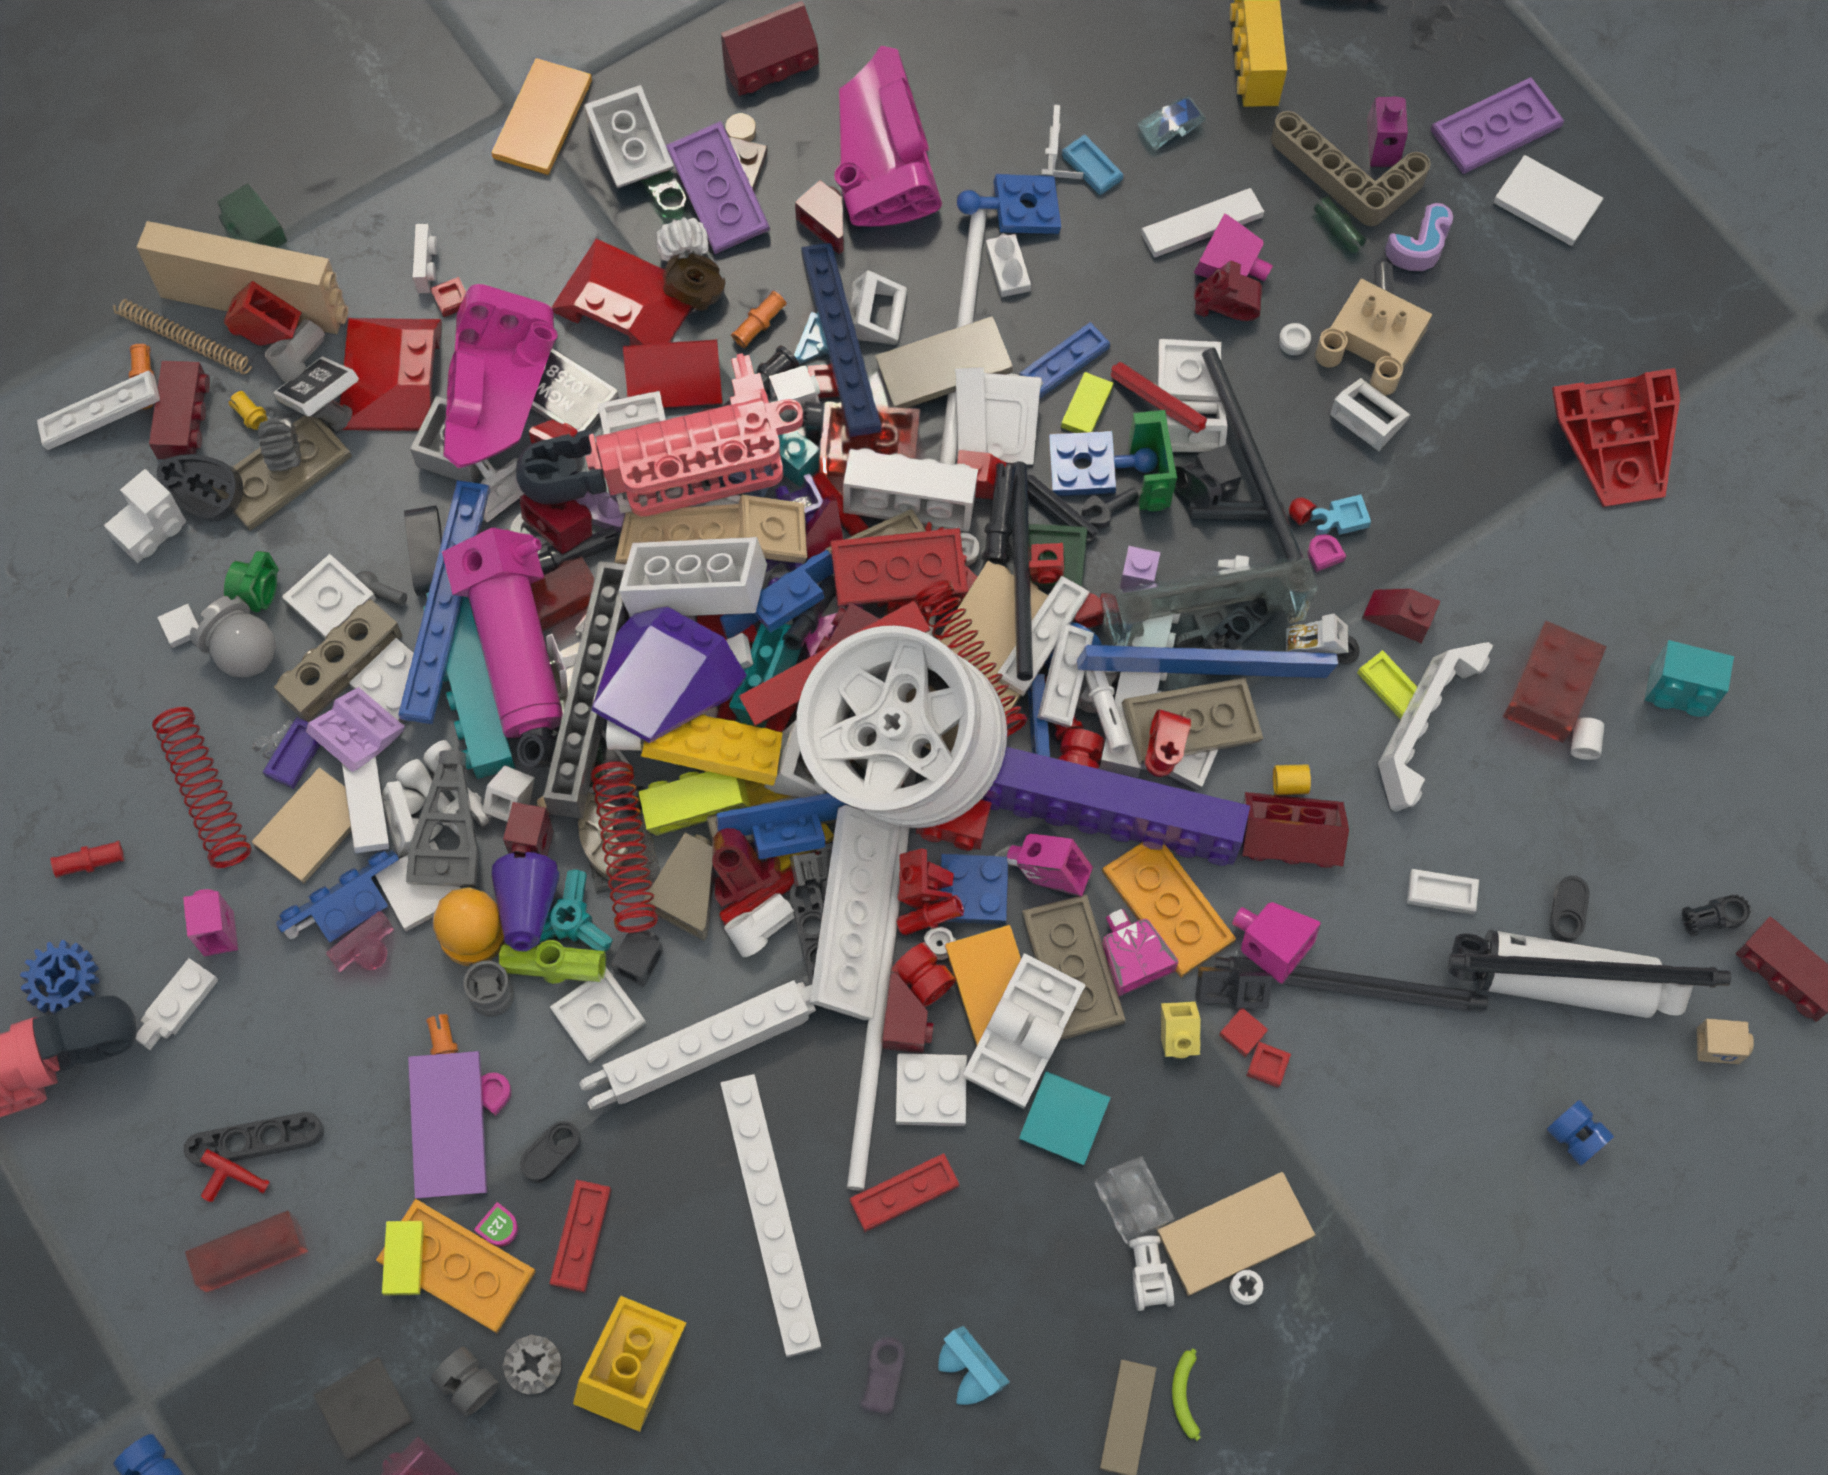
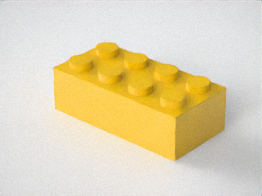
[1230,0,1287,107]

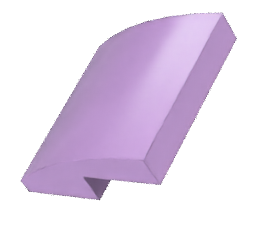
[306,687,405,772]

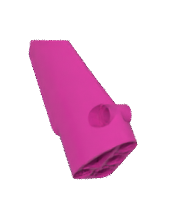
[834,46,942,226]
[443,284,558,469]

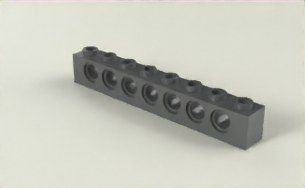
[543,561,629,818]

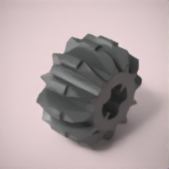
[258,417,301,471]

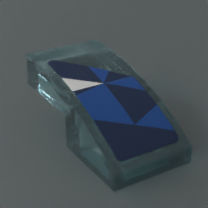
[1137,95,1206,150]

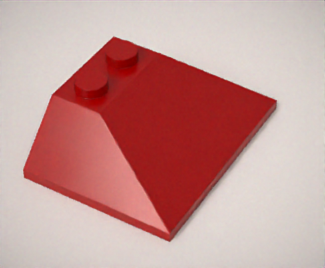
[551,239,692,345]
[340,318,442,431]

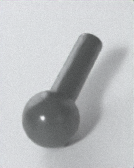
[355,571,407,605]

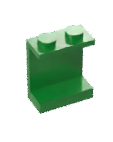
[1128,410,1177,511]

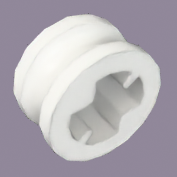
[1229,1270,1263,1305]

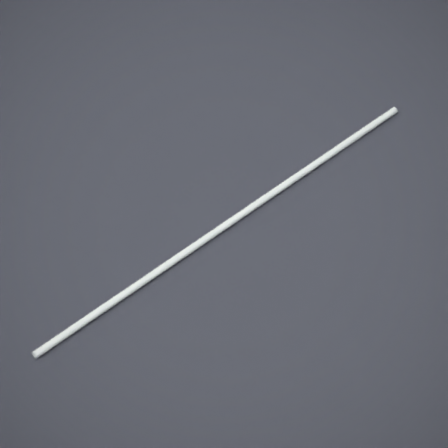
[847,208,987,1191]

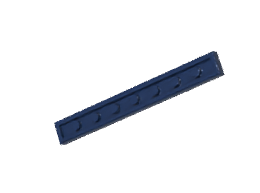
[801,243,881,437]

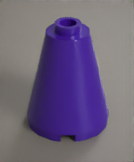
[491,852,560,951]

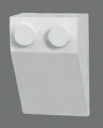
[584,85,674,188]

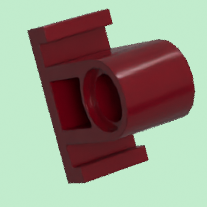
[1194,260,1262,321]
[712,828,781,907]

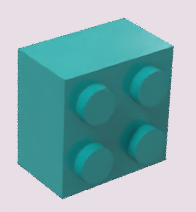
[1644,640,1734,717]

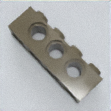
[274,599,403,722]

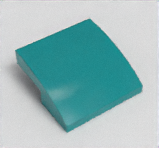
[1019,1071,1111,1165]

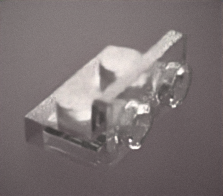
[1095,1156,1175,1244]

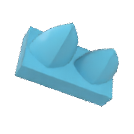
[938,1326,1010,1405]

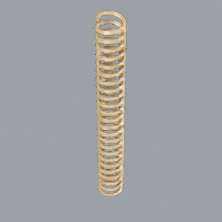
[113,299,252,374]

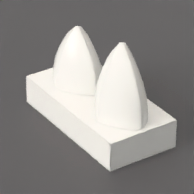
[985,233,1031,297]
[381,781,442,857]

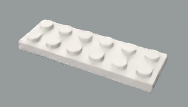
[810,805,899,1020]

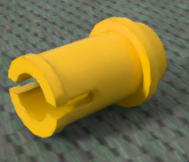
[228,391,268,430]

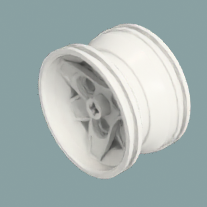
[796,626,1007,828]

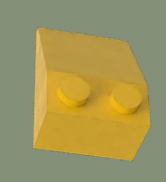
[573,1296,686,1432]

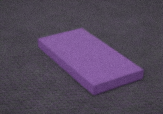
[1430,77,1564,174]
[666,121,770,254]
[408,1051,487,1199]

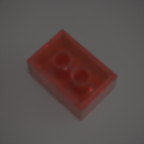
[819,402,920,478]
[1502,621,1607,743]

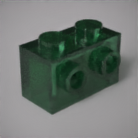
[217,183,287,248]

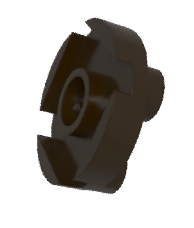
[663,253,726,311]

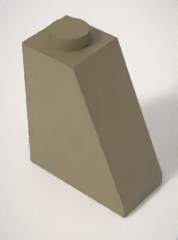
[644,833,715,941]

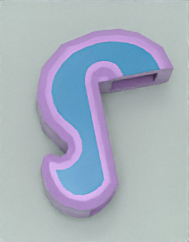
[1385,203,1453,271]

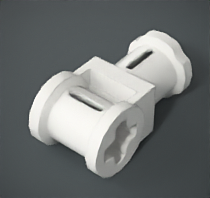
[1129,1236,1174,1311]

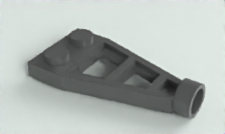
[406,750,479,887]

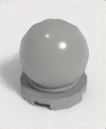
[190,596,276,678]

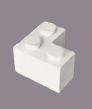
[104,469,186,564]

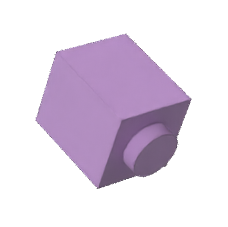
[1119,546,1160,595]

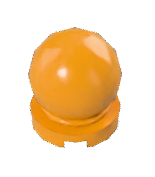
[433,887,505,966]

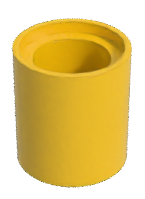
[1273,764,1311,795]

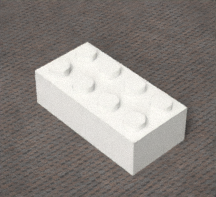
[843,449,978,532]
[619,537,767,617]

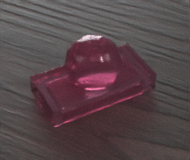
[326,911,394,972]

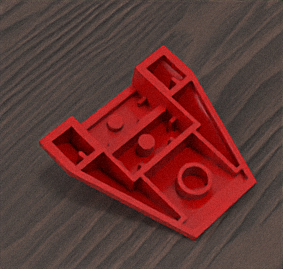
[1552,368,1680,507]

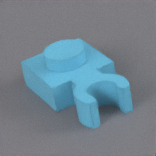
[1310,494,1371,535]

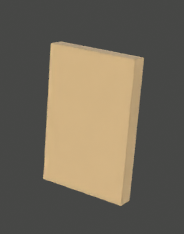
[252,767,351,884]

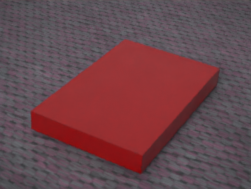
[623,339,723,408]

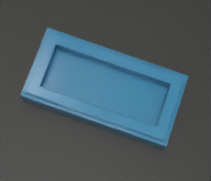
[1061,134,1123,195]

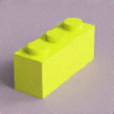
[639,771,750,836]

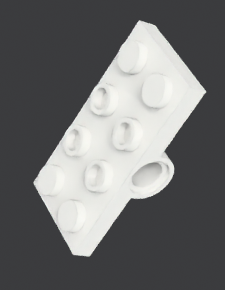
[598,391,682,514]
[962,953,1085,1109]

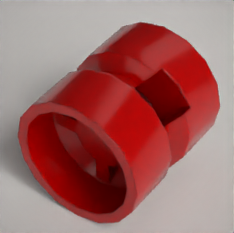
[1058,729,1105,769]
[892,942,956,1007]

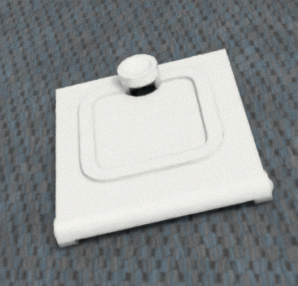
[957,373,1043,465]

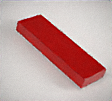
[849,1153,960,1232]
[549,1180,612,1293]

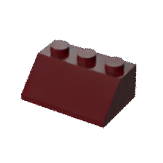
[721,1,819,96]
[1241,792,1349,868]

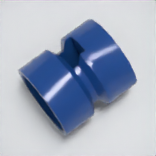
[1547,1099,1614,1166]
[113,1434,184,1475]

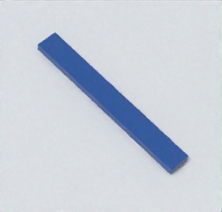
[398,480,490,724]
[1077,645,1338,678]

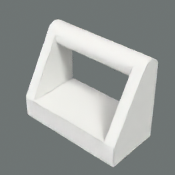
[848,270,907,345]
[1330,378,1410,451]
[1166,401,1228,452]
[765,721,826,798]

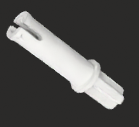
[1084,670,1130,755]

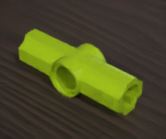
[499,940,606,984]

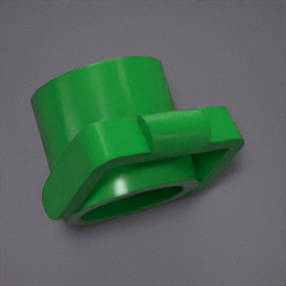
[224,551,279,612]

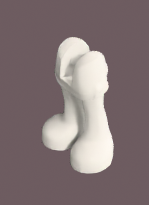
[396,740,490,836]

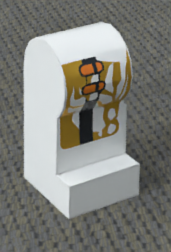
[1286,614,1348,654]

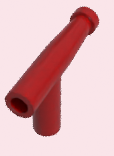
[200,1149,270,1202]

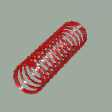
[914,580,1027,737]
[152,707,252,868]
[590,761,658,933]

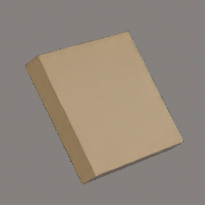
[739,494,807,564]

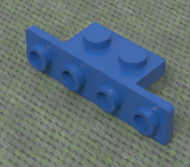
[720,550,833,639]
[716,793,851,859]
[276,850,399,943]

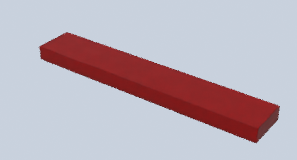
[739,601,930,726]

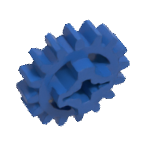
[20,940,100,1016]

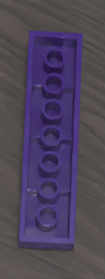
[981,747,1250,866]

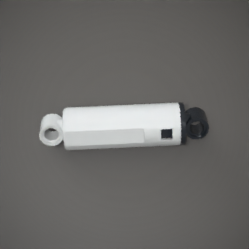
[1447,930,1694,1018]

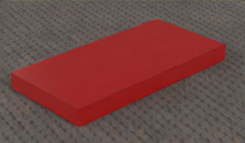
[830,528,968,607]

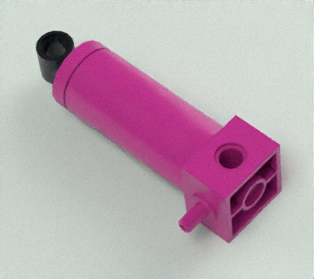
[442,528,563,768]

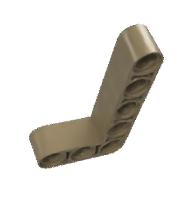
[1271,111,1431,226]

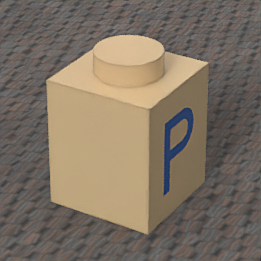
[1697,1019,1754,1064]

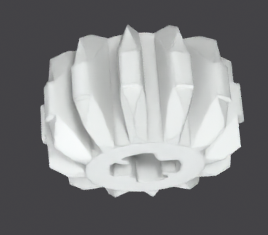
[656,217,708,262]

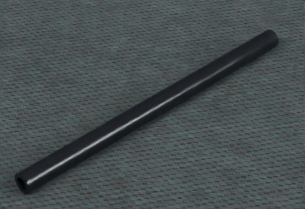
[1202,348,1307,572]
[1012,461,1033,681]

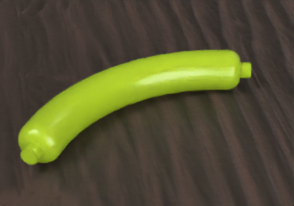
[1172,1348,1201,1441]

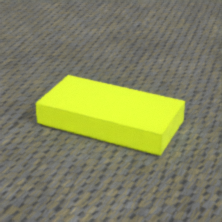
[1061,372,1114,433]
[1357,650,1417,720]
[382,1221,424,1295]

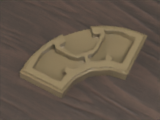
[578,792,628,880]

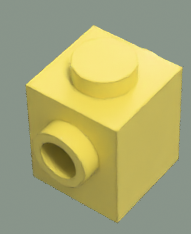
[1161,1002,1201,1058]

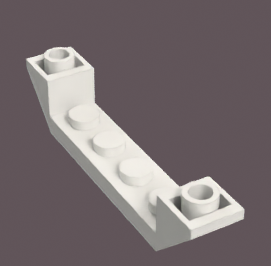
[1378,642,1493,812]

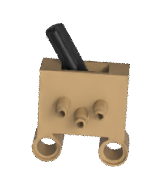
[1315,260,1433,396]

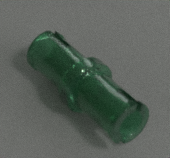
[1314,197,1366,253]

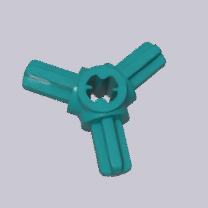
[538,869,613,952]

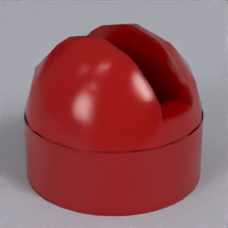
[1289,497,1317,526]

